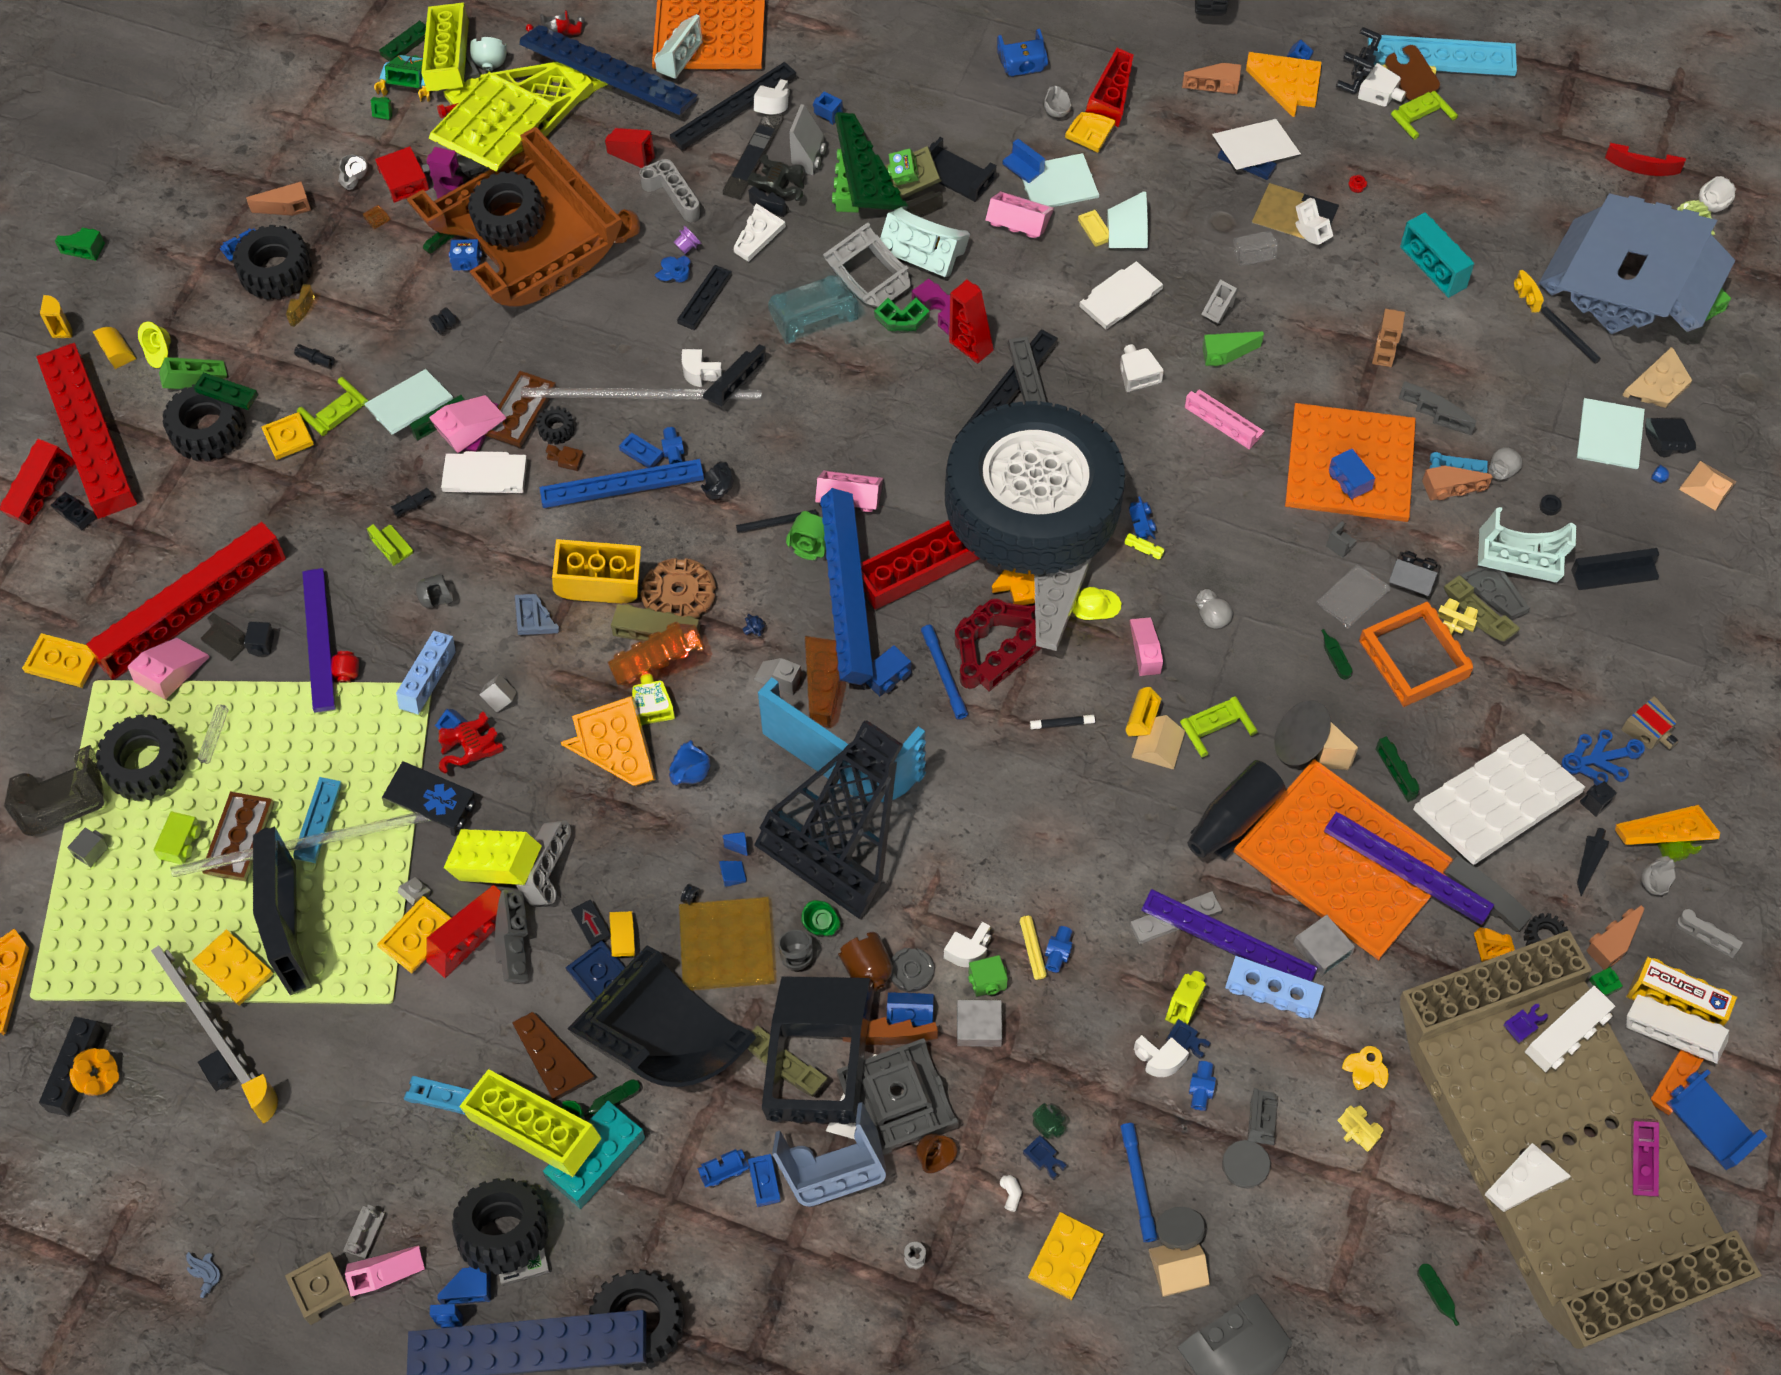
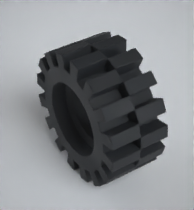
[537,406,575,445]
[1523,913,1568,946]

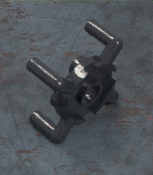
[1336,27,1382,94]

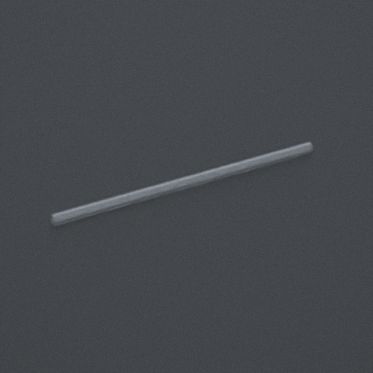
[521,387,761,400]
[170,813,430,877]

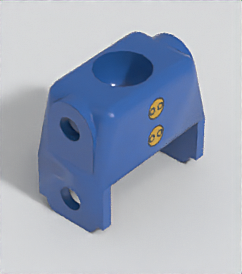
[997,29,1048,76]

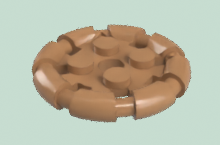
[641,558,716,619]

